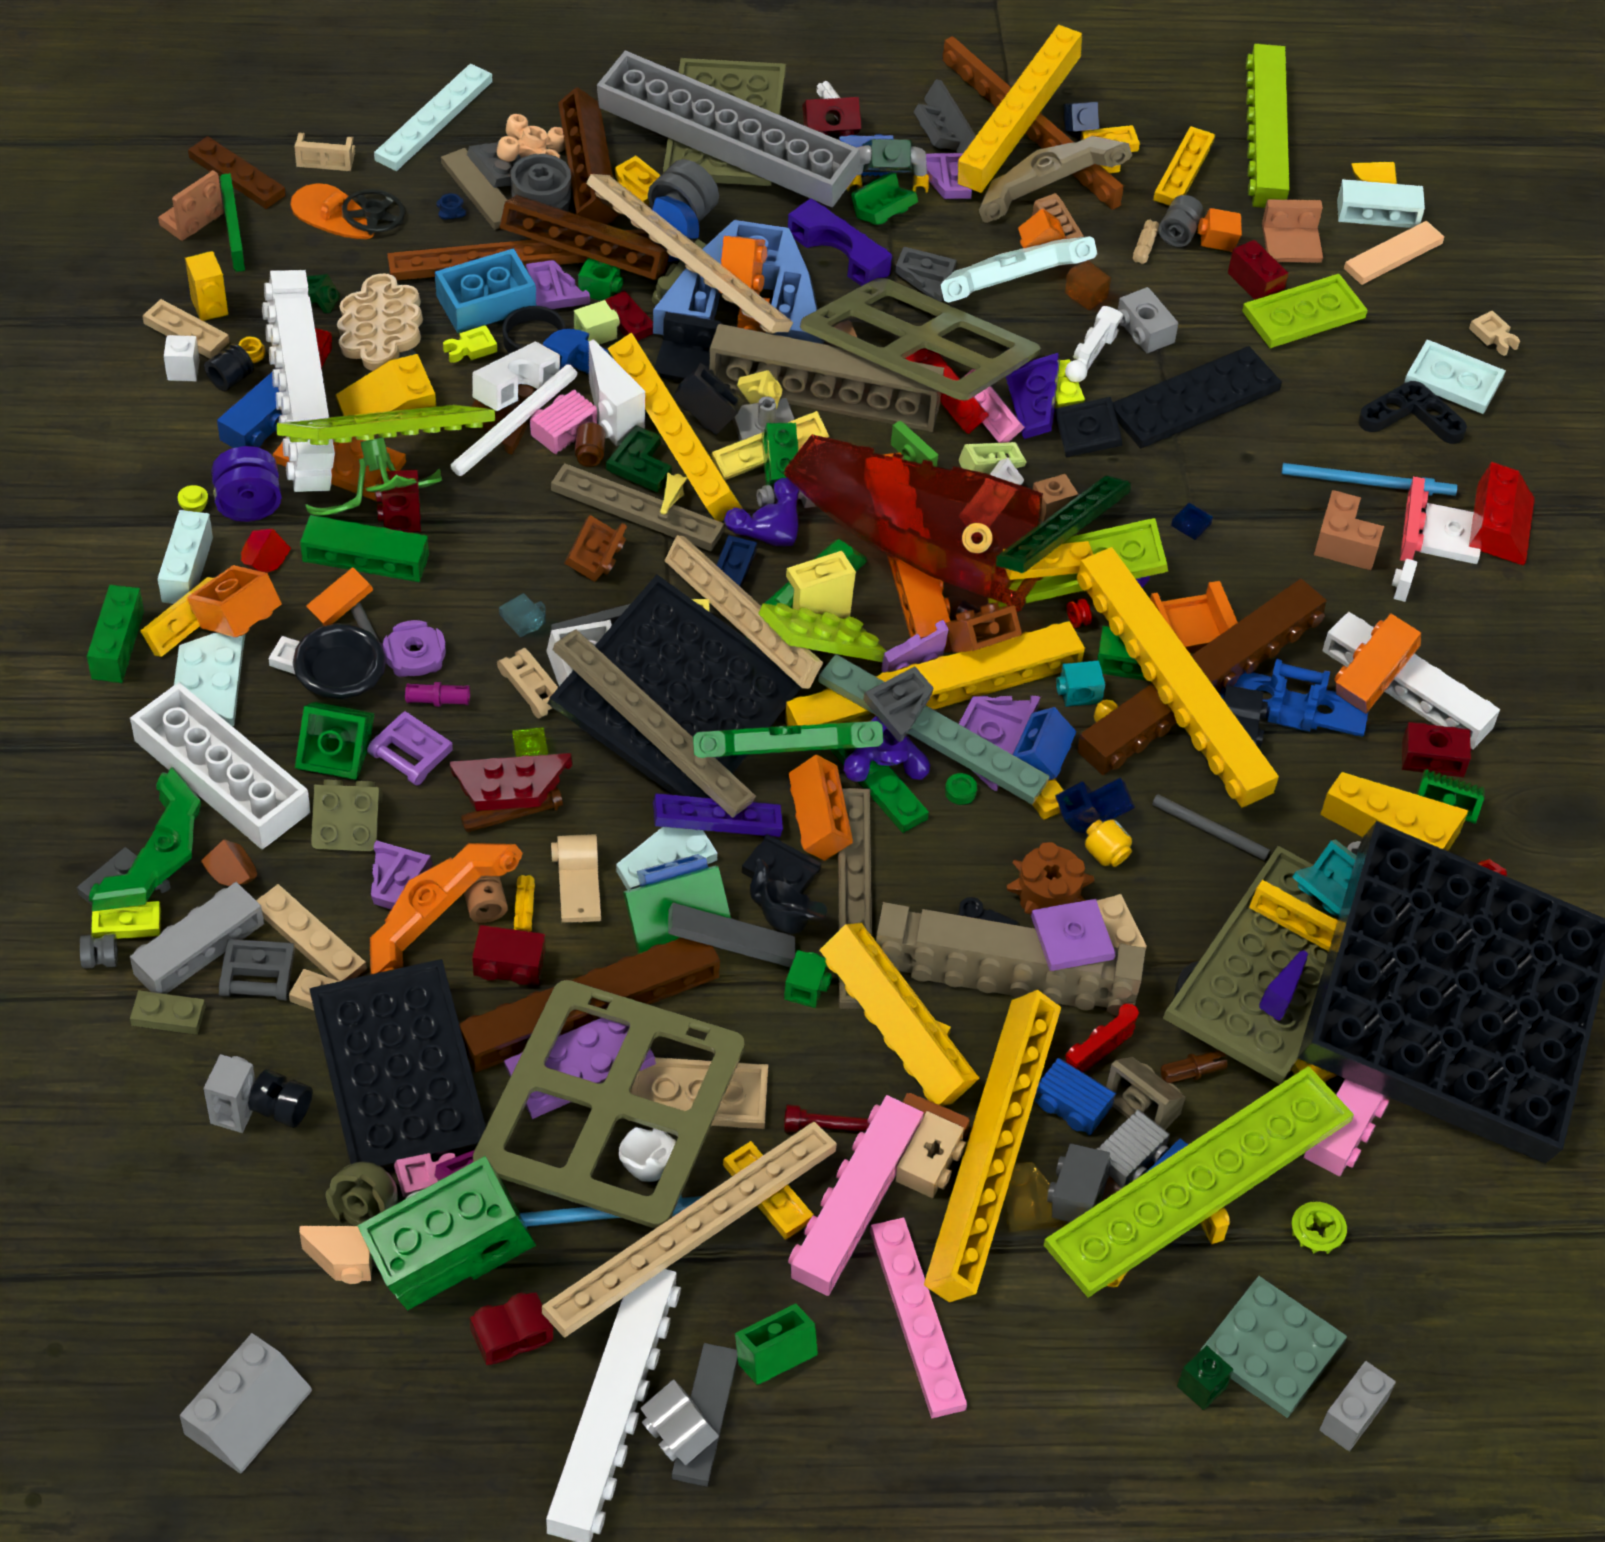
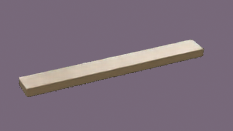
[665,535,823,689]

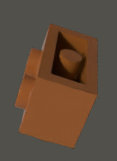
[946,602,1022,653]

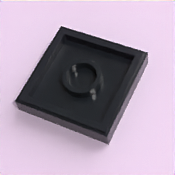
[1055,397,1123,458]

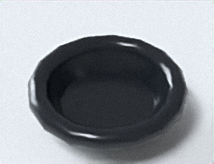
[292,623,386,699]

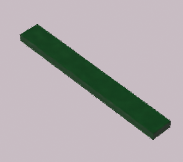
[996,476,1131,573]

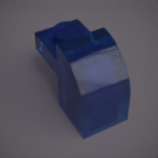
[1055,777,1135,833]

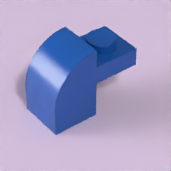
[652,196,699,262]
[543,329,609,374]

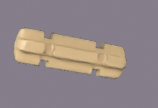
[1133,220,1159,264]

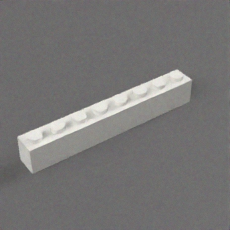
[546,1269,681,1542]

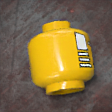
[1085,819,1132,867]

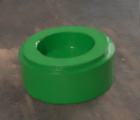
[945,773,977,805]

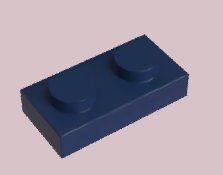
[717,535,757,588]

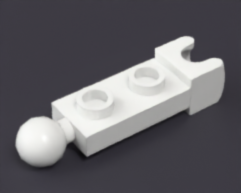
[1065,306,1123,382]

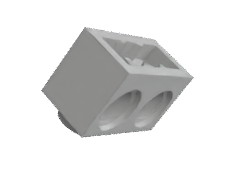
[203,1054,255,1133]

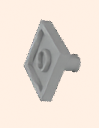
[732,396,795,441]

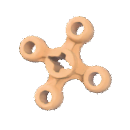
[497,114,565,162]

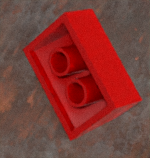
[1469,462,1535,566]

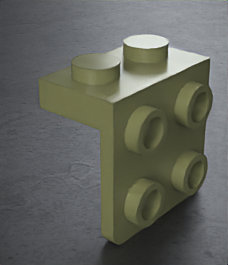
[311,780,383,852]

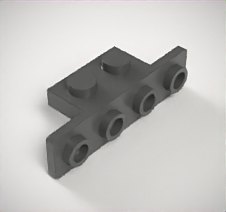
[914,79,976,153]

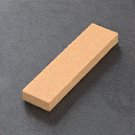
[1344,221,1445,285]

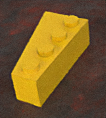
[1320,772,1468,851]

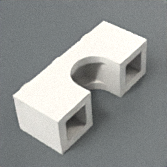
[473,341,560,411]

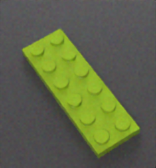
[979,518,1168,607]

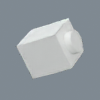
[164,335,200,381]

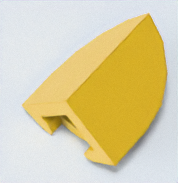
[1351,162,1397,184]

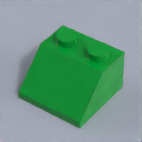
[295,702,375,780]

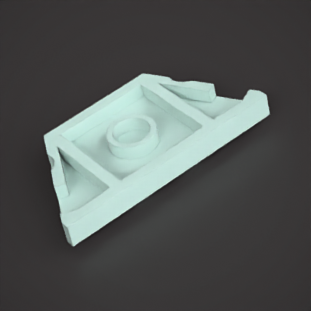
[174,632,245,726]

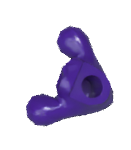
[724,478,800,547]
[843,716,931,782]

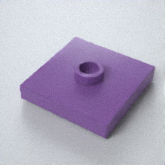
[1031,899,1115,971]

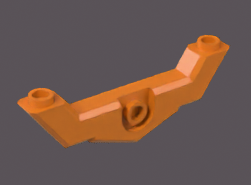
[370,843,523,974]

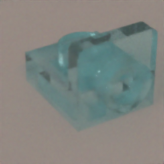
[499,593,546,637]

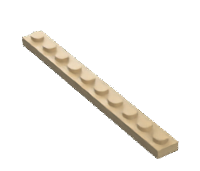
[586,174,793,334]
[542,1122,837,1338]

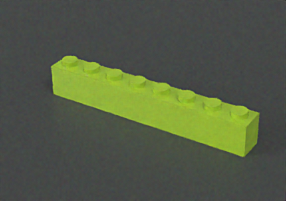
[1246,44,1289,208]

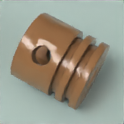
[464,876,508,923]

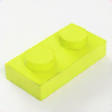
[1055,359,1085,408]
[91,901,161,939]

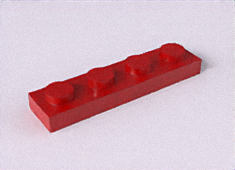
[905,348,989,434]

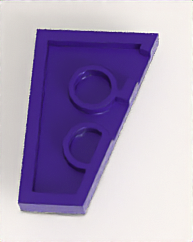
[1006,353,1060,439]

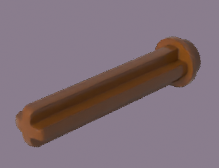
[461,787,563,832]

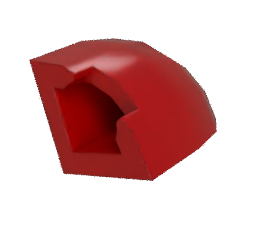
[241,529,291,572]

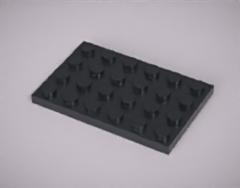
[309,959,486,1170]

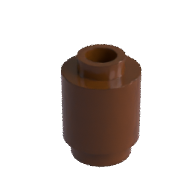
[575,422,606,467]

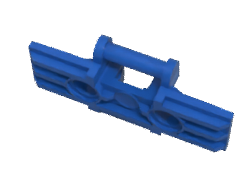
[1220,659,1369,737]

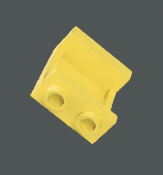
[786,551,856,619]

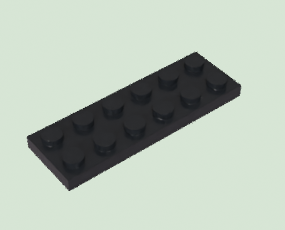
[1112,346,1282,449]

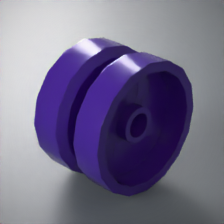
[211,446,282,522]

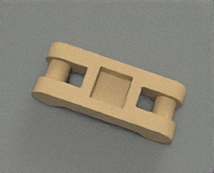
[497,648,558,719]

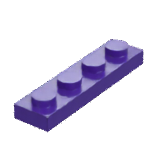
[653,793,783,837]

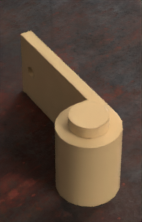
[551,834,601,923]

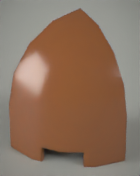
[201,840,257,886]

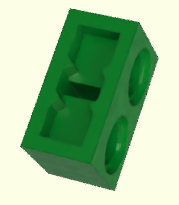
[762,423,801,490]

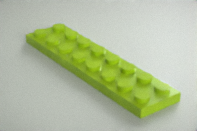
[277,405,495,445]

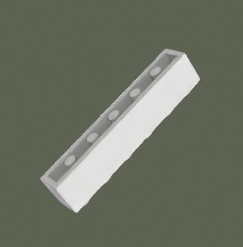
[1322,612,1500,749]

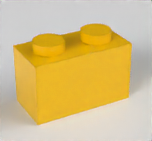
[185,251,228,321]

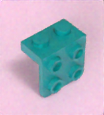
[1292,839,1356,916]

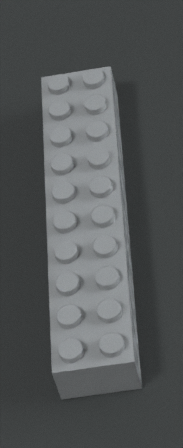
[597,50,859,207]

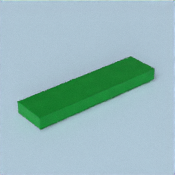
[220,173,245,272]

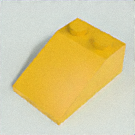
[336,354,436,416]

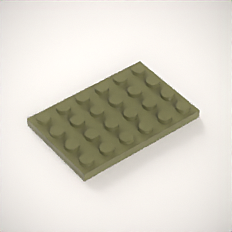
[663,58,786,186]

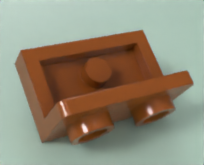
[564,515,627,582]

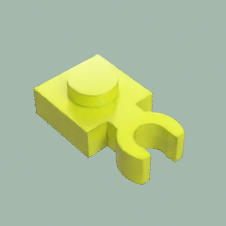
[443,325,497,363]

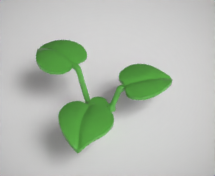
[306,437,442,516]

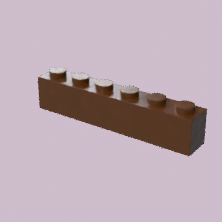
[558,87,619,225]
[499,195,669,280]

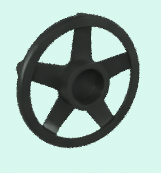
[342,189,405,235]

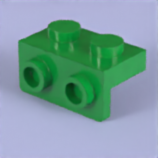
[851,172,918,225]

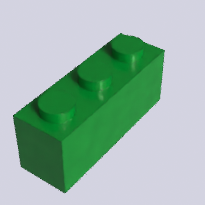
[87,585,144,683]

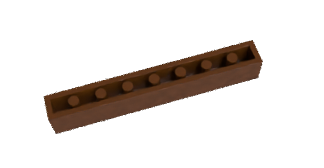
[459,937,720,1073]

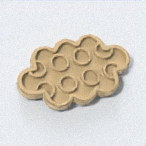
[337,273,423,371]

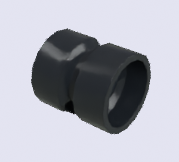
[248,1069,313,1128]

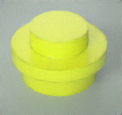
[178,485,208,512]

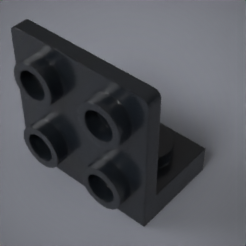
[654,312,722,381]

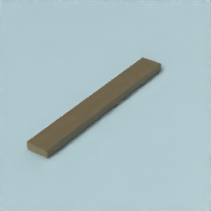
[552,629,756,818]
[838,788,872,1009]

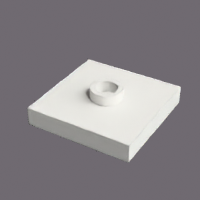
[1420,503,1481,564]

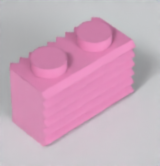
[530,389,597,454]

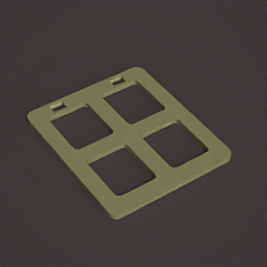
[800,278,1041,400]
[473,980,745,1228]

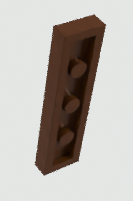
[188,136,286,209]

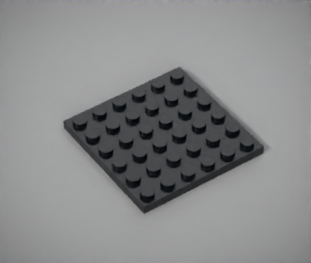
[547,574,802,798]

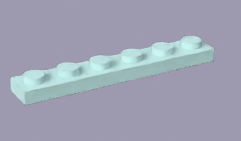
[374,63,492,171]

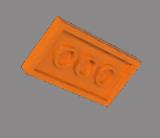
[273,437,406,501]

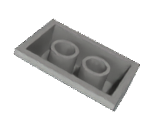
[179,1333,312,1474]

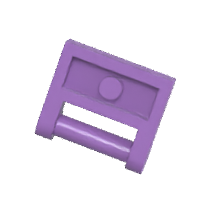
[367,711,453,786]

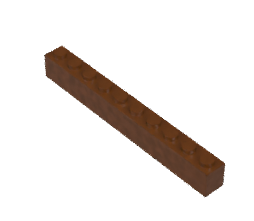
[1077,578,1327,775]

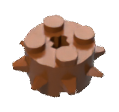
[1006,842,1094,915]

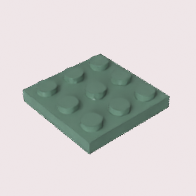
[1200,1276,1347,1418]

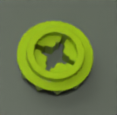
[1291,1202,1347,1254]

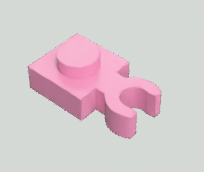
[394,1153,455,1197]

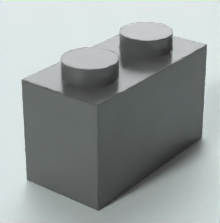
[1047,1144,1110,1222]

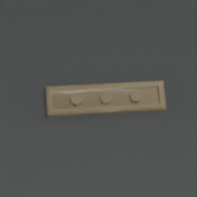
[441,148,507,230]

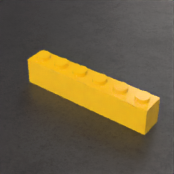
[820,923,980,1106]

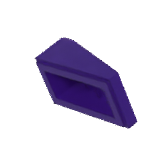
[1259,950,1309,1021]

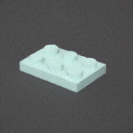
[1405,340,1506,414]

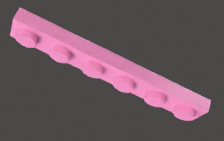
[870,1217,967,1419]

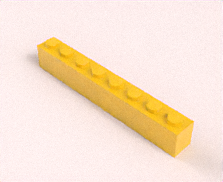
[958,24,1082,193]
[608,333,742,522]

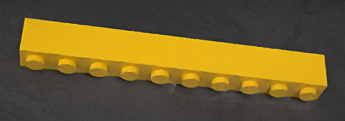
[1077,547,1279,808]
[785,621,1085,726]
[924,990,1061,1303]

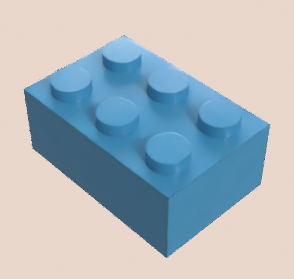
[435,248,536,333]

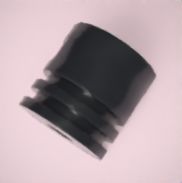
[204,343,254,391]

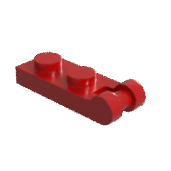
[1065,1003,1139,1073]

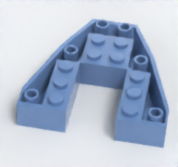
[653,220,825,344]

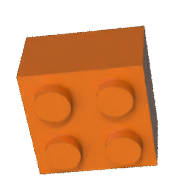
[186,565,282,637]

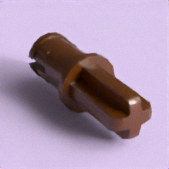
[1161,1049,1228,1083]

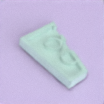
[616,827,717,890]

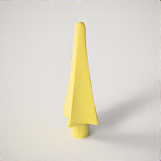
[660,473,687,515]

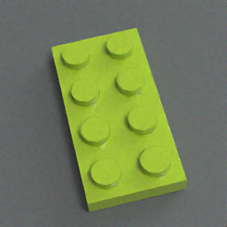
[1242,274,1368,348]
[758,603,887,662]

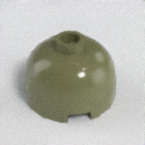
[325,1161,398,1226]

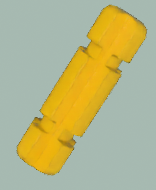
[514,875,535,932]

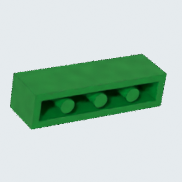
[300,515,429,582]

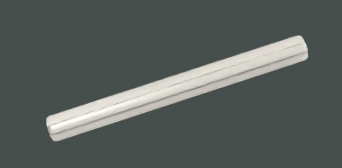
[451,364,577,476]

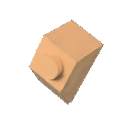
[300,1226,373,1284]

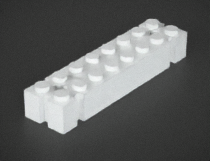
[262,270,335,492]

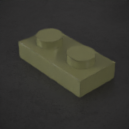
[130,990,206,1035]

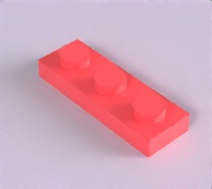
[1400,476,1429,561]

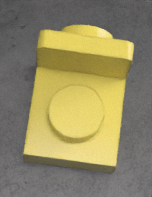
[737,370,783,409]

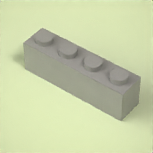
[130,882,264,994]

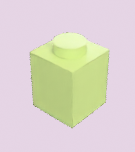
[574,300,620,345]

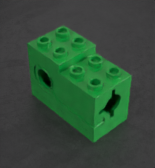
[357,1156,536,1311]

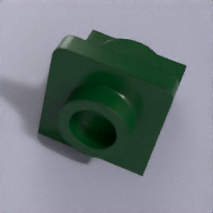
[306,274,340,314]

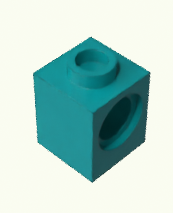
[1056,661,1105,707]

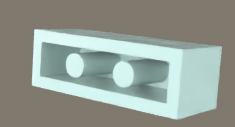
[1337,179,1425,228]
[158,510,213,604]

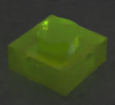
[512,727,548,757]

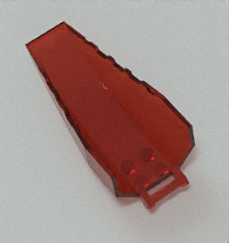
[784,434,1043,612]

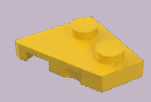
[615,155,661,206]

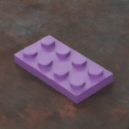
[504,1018,656,1119]

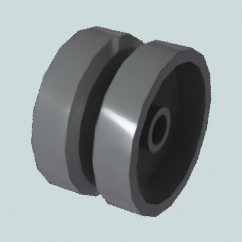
[511,154,571,212]
[648,159,719,222]

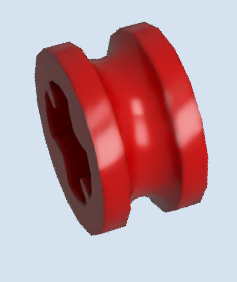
[1067,599,1092,628]

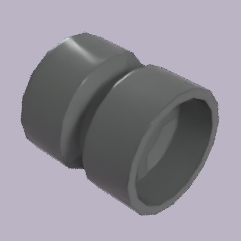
[1158,195,1205,247]

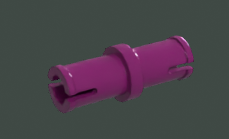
[405,682,470,707]

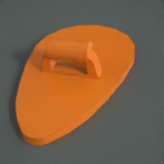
[290,183,375,239]

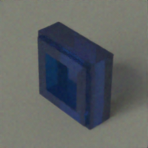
[1171,503,1213,540]

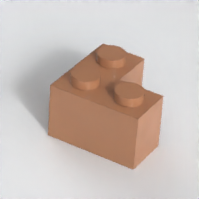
[1314,490,1384,570]

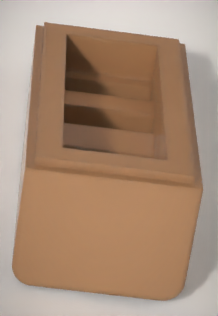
[1032,193,1084,239]

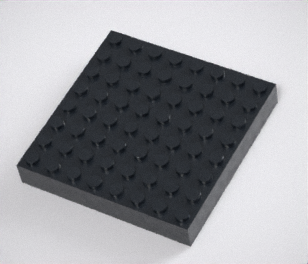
[1297,821,1605,1164]

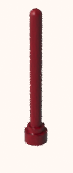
[784,1104,870,1133]

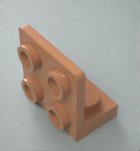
[158,170,223,241]
[1262,200,1323,263]

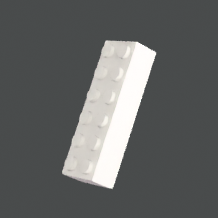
[130,682,311,850]

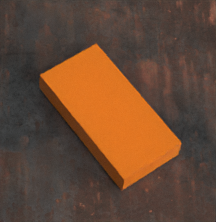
[306,567,373,626]

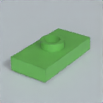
[891,420,938,479]

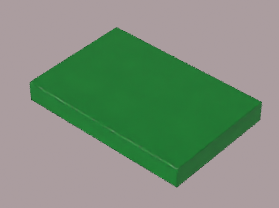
[623,865,731,954]

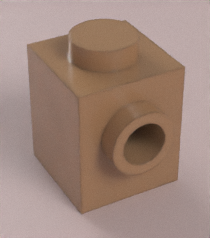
[1029,474,1078,522]

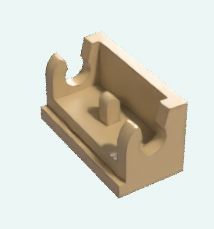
[294,133,355,171]

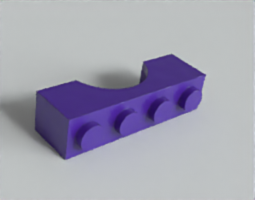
[788,198,892,286]

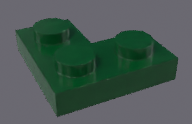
[606,425,672,492]

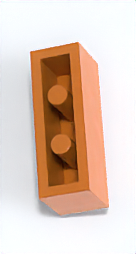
[1334,613,1421,714]
[789,754,853,861]

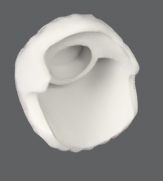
[619,1127,676,1182]

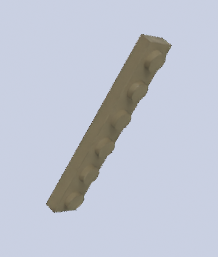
[551,463,724,551]

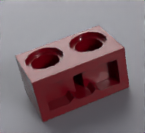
[376,470,421,533]

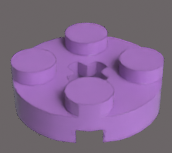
[383,620,446,677]

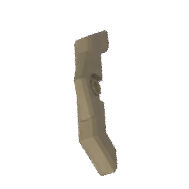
[979,136,1132,223]

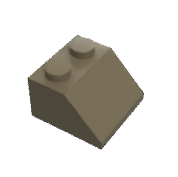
[1106,1057,1185,1130]

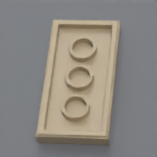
[628,1057,768,1129]

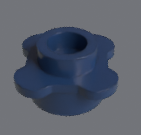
[436,193,466,219]

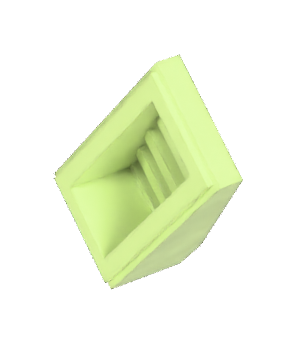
[959,442,1026,479]

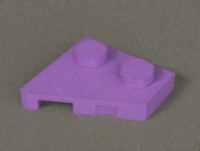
[881,620,949,673]

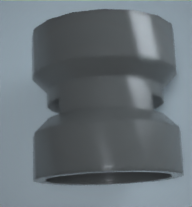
[80,934,118,969]

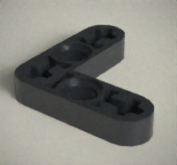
[1358,381,1467,444]

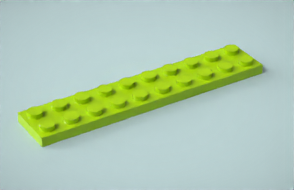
[1044,1066,1354,1298]

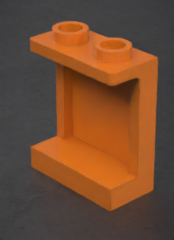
[1150,581,1238,653]

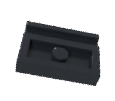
[742,834,821,894]

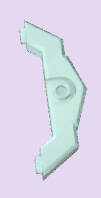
[941,236,1097,303]

